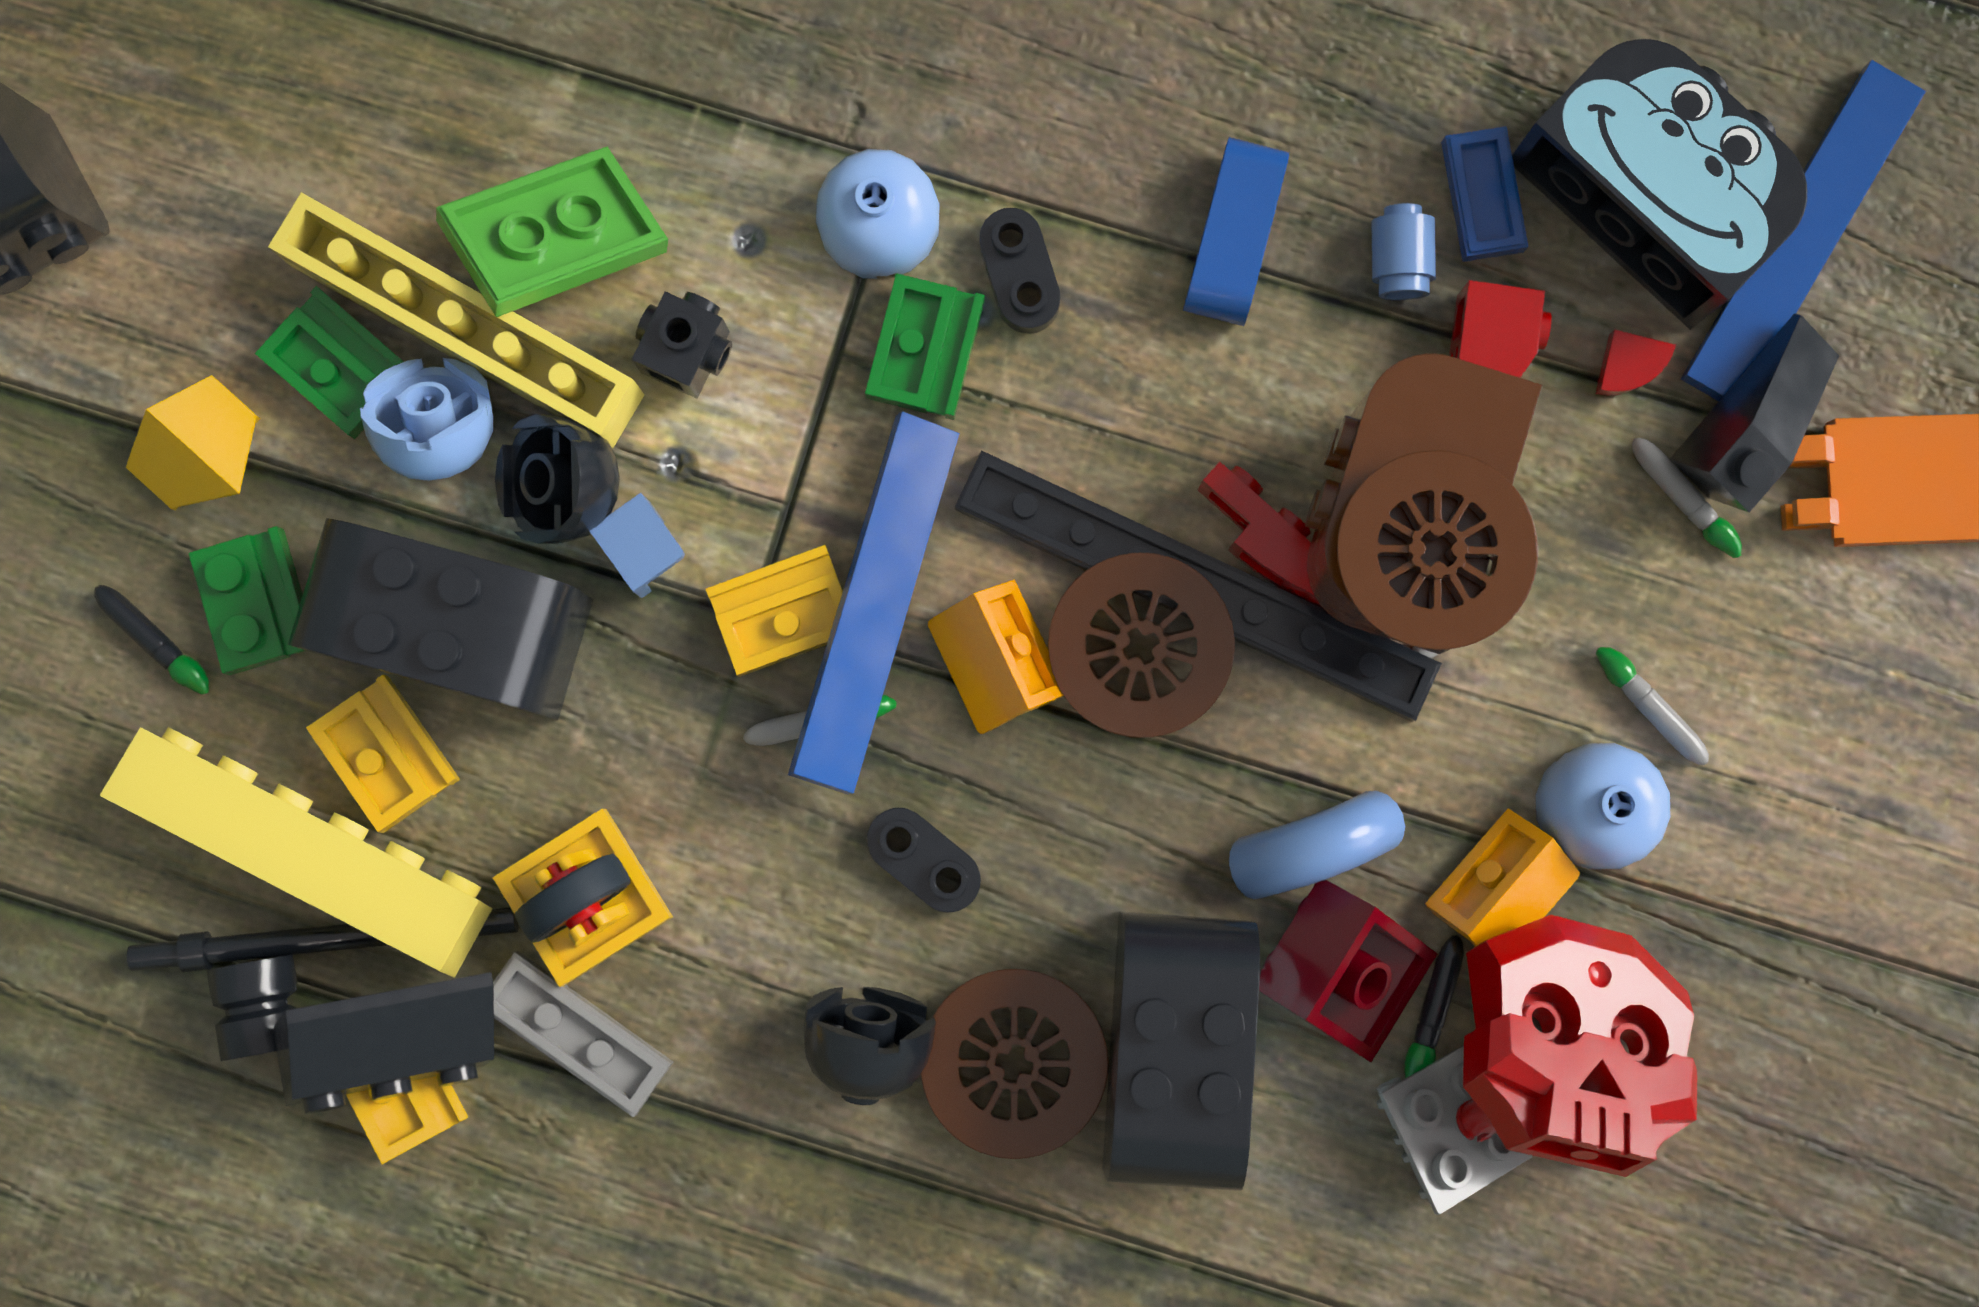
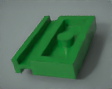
[865,273,985,420]
[255,286,404,440]
[188,526,306,676]

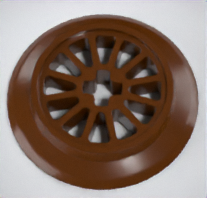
[1337,450,1538,650]
[1048,553,1235,738]
[921,969,1108,1159]

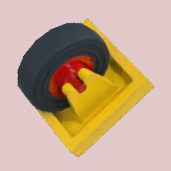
[492,808,673,987]

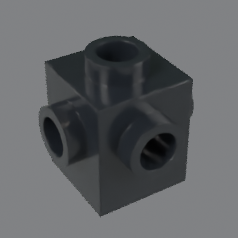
[631,291,732,399]

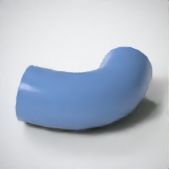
[1229,791,1405,899]

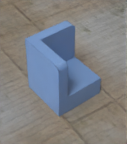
[590,493,685,598]

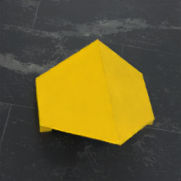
[125,375,261,510]

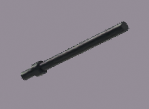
[127,907,519,972]

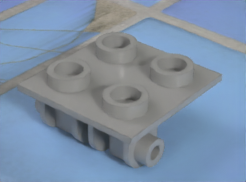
[1376,1045,1532,1215]

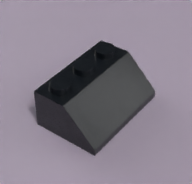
[273,972,494,1114]

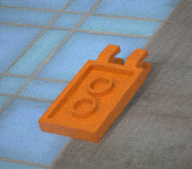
[1780,414,1979,547]

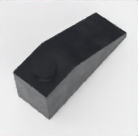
[1670,314,1839,513]

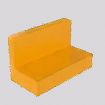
[928,579,1064,734]
[1425,808,1580,947]

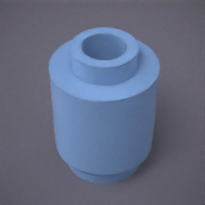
[1371,203,1436,300]

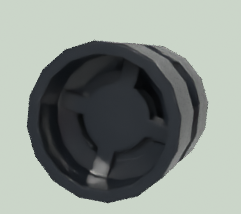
[206,955,298,1061]

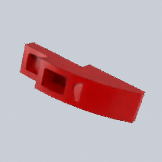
[1198,462,1323,608]

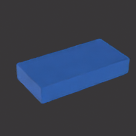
[1441,126,1528,262]

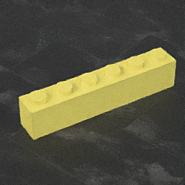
[268,192,645,448]
[100,727,492,978]

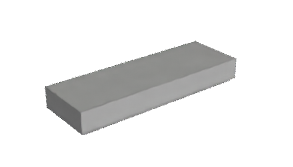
[493,951,674,1117]

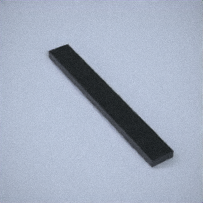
[955,450,1442,722]

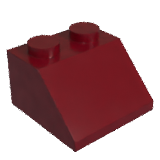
[1259,880,1438,1063]

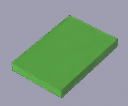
[436,146,668,317]

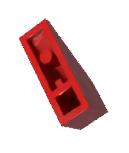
[1449,280,1552,378]

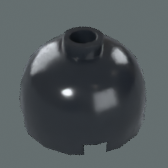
[495,414,620,544]
[804,987,936,1105]

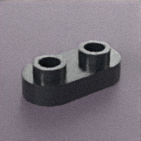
[979,208,1060,334]
[867,808,981,912]

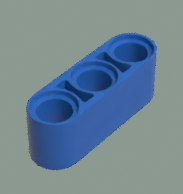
[1183,137,1290,326]

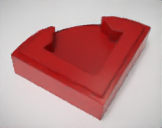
[1595,330,1676,396]

